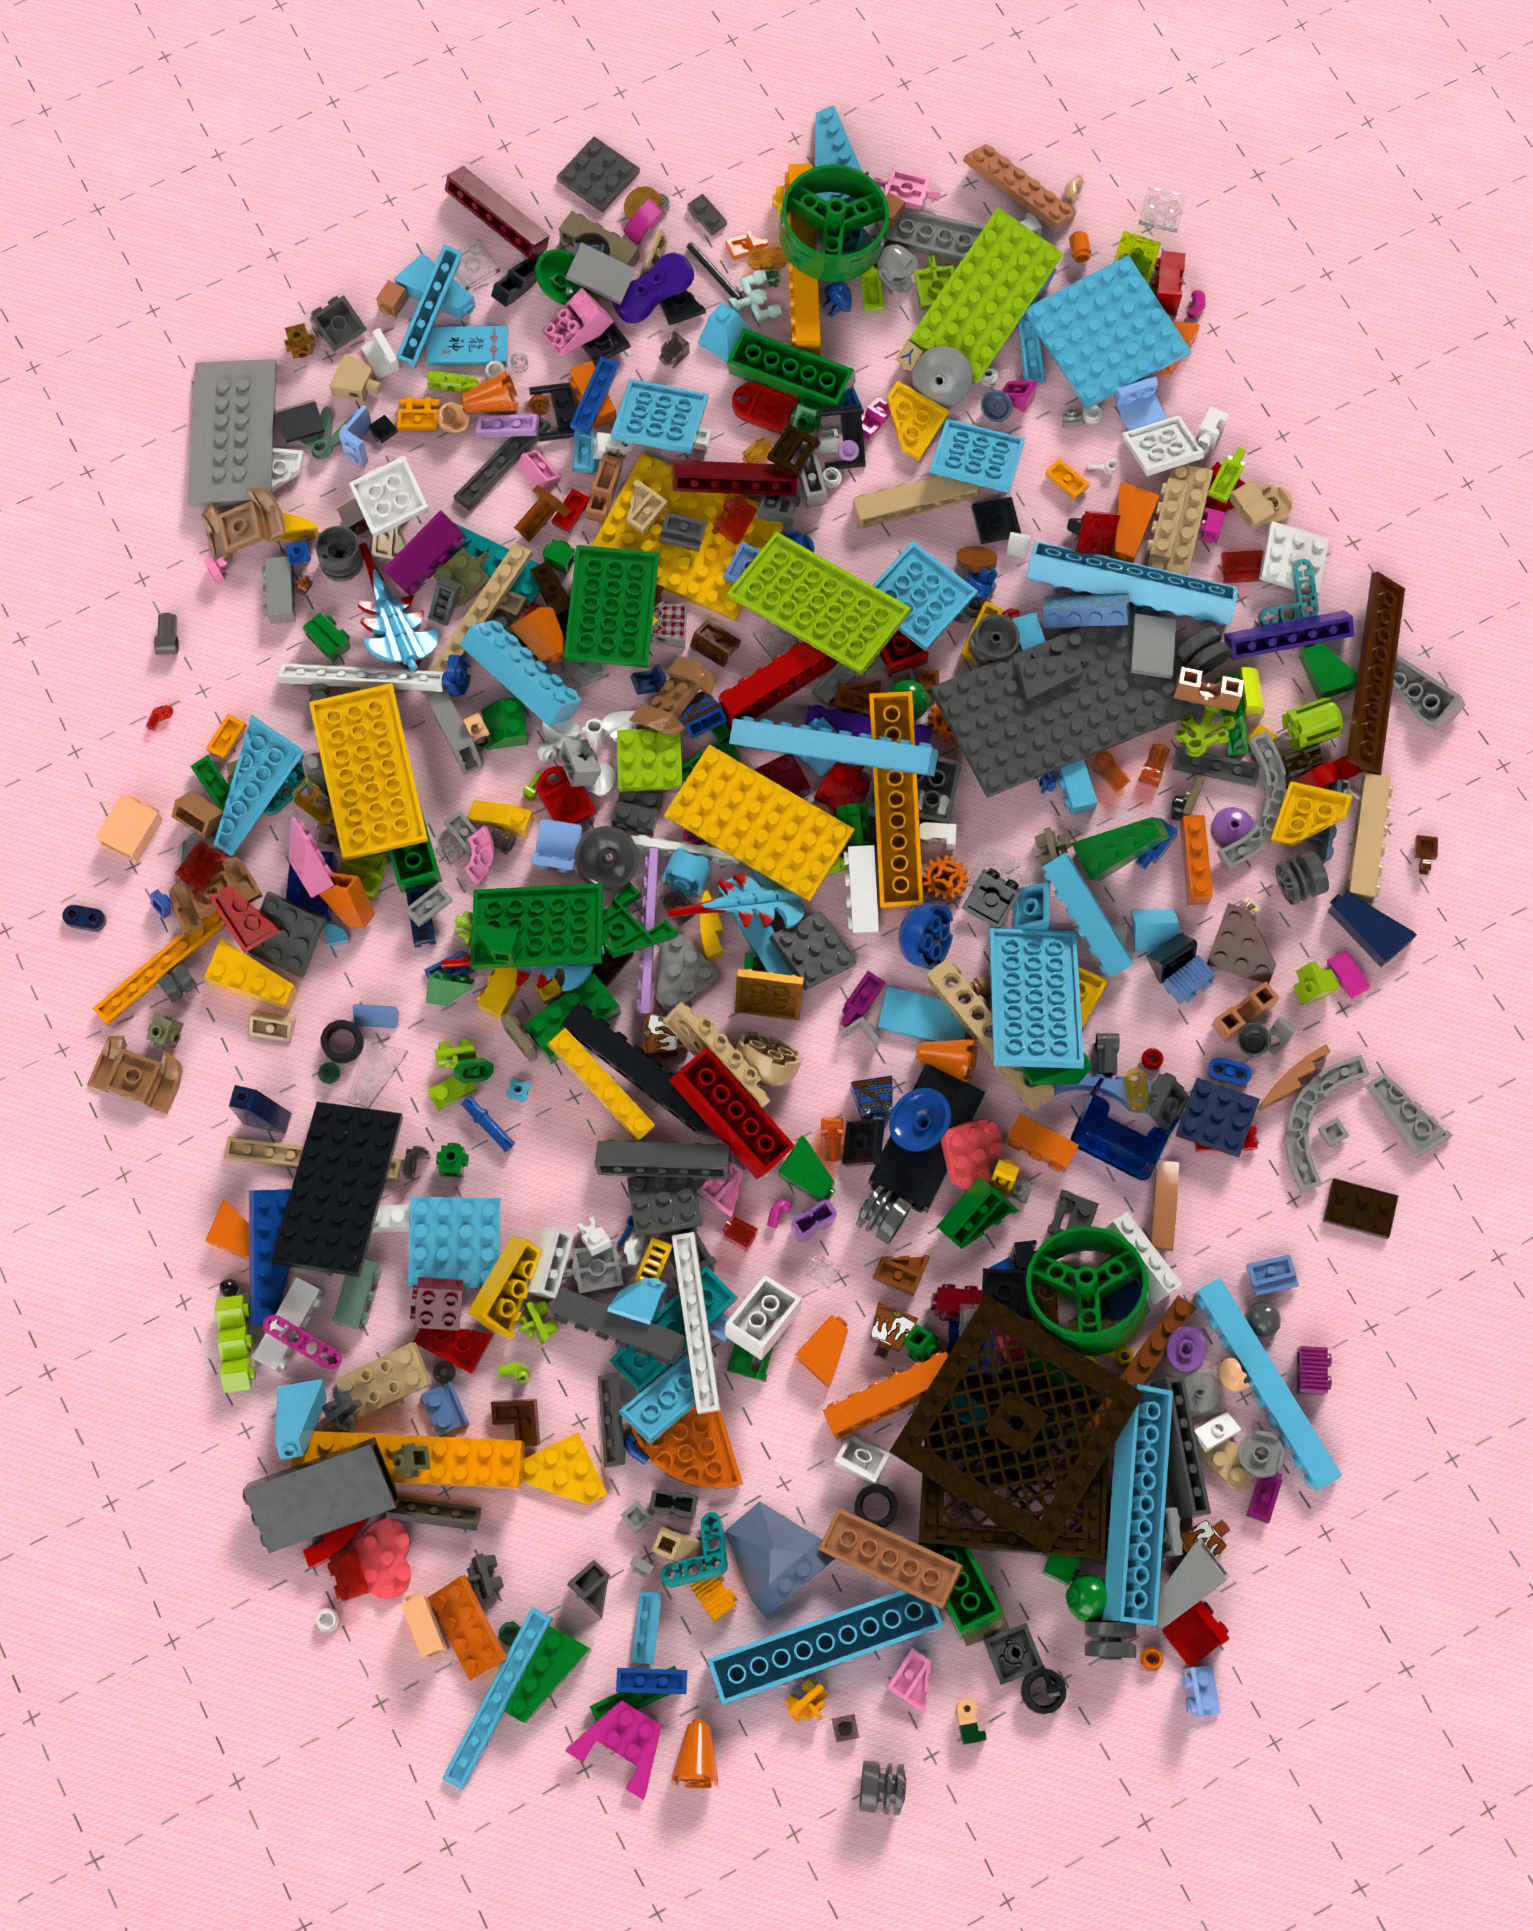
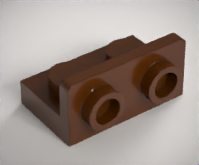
[690,620,741,667]

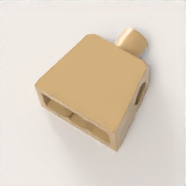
[329,354,382,401]

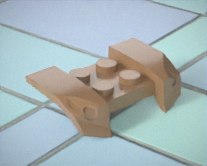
[201,488,287,562]
[630,656,715,736]
[169,857,263,935]
[87,1036,183,1114]

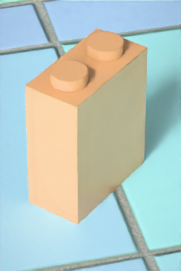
[95,795,163,863]
[401,1593,449,1659]

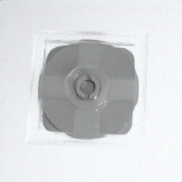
[559,657,610,690]
[1172,1366,1227,1418]

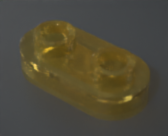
[748,247,787,270]
[1123,1068,1150,1113]

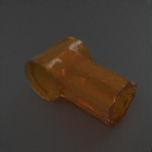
[1138,743,1170,788]
[1092,751,1130,793]
[821,1117,844,1162]
[1037,1286,1059,1325]

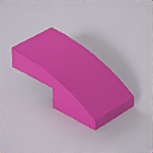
[623,199,662,244]
[862,397,891,439]
[1327,950,1370,999]

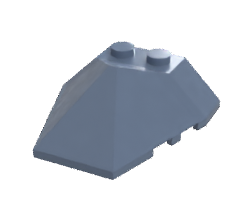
[725,1501,835,1619]

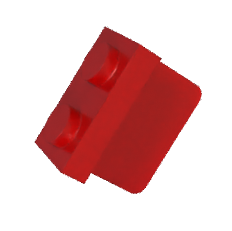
[1162,1600,1230,1667]

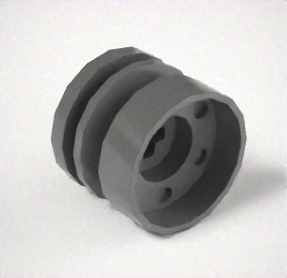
[315,526,363,581]
[1275,850,1329,905]
[856,1185,912,1244]
[859,1760,906,1815]

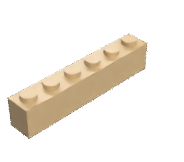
[853,475,979,529]
[1346,773,1393,903]

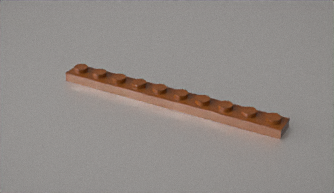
[1055,1295,1197,1482]

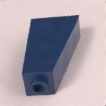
[1328,892,1417,968]
[228,1085,292,1134]

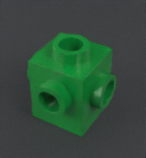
[791,400,822,434]
[436,1143,469,1177]
[903,1325,941,1363]

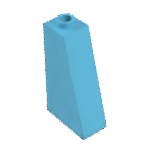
[394,253,476,320]
[275,1379,327,1460]

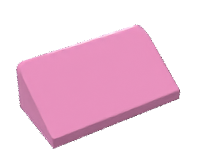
[518,449,561,490]

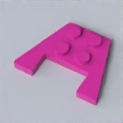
[565,1700,662,1800]

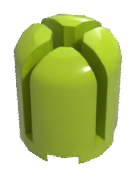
[1282,698,1343,751]

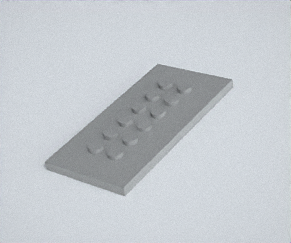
[188,359,277,507]

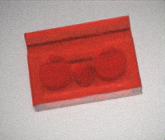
[1220,550,1263,583]

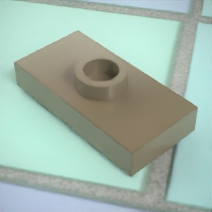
[1179,776,1205,820]

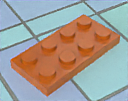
[428,1575,507,1681]

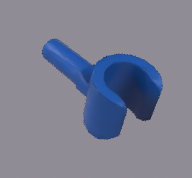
[617,1215,635,1246]

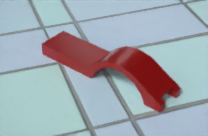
[1286,755,1364,789]

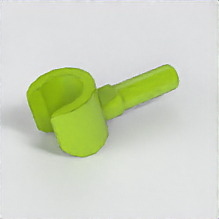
[523,772,541,801]

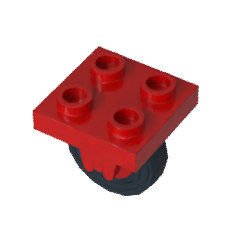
[1067,511,1121,555]

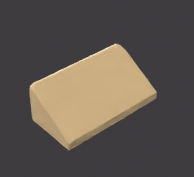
[642,229,668,273]
[248,1011,296,1042]

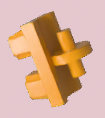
[784,1678,829,1723]

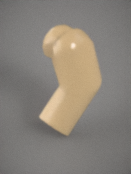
[1065,175,1084,203]

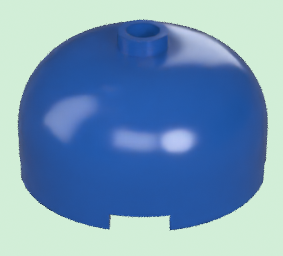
[898,903,953,970]

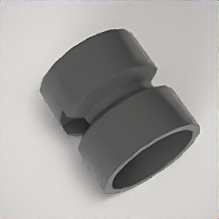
[156,963,198,1003]

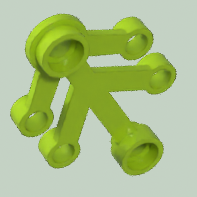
[1175,705,1235,757]

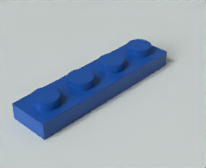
[570,356,620,435]

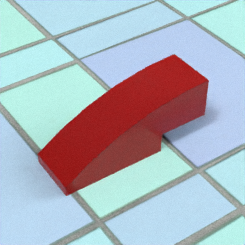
[303,1518,369,1569]

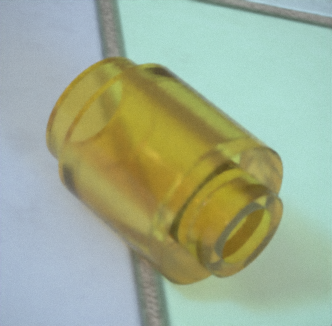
[742,438,772,463]

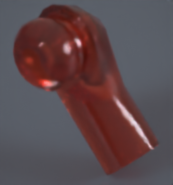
[145,705,174,731]

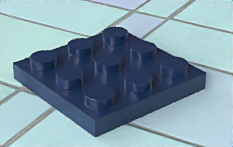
[1176,1078,1260,1158]

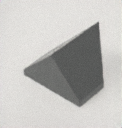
[567,1560,610,1618]

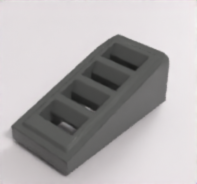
[428,577,462,626]

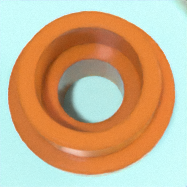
[1140,1647,1163,1671]

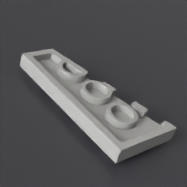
[1365,1073,1453,1159]

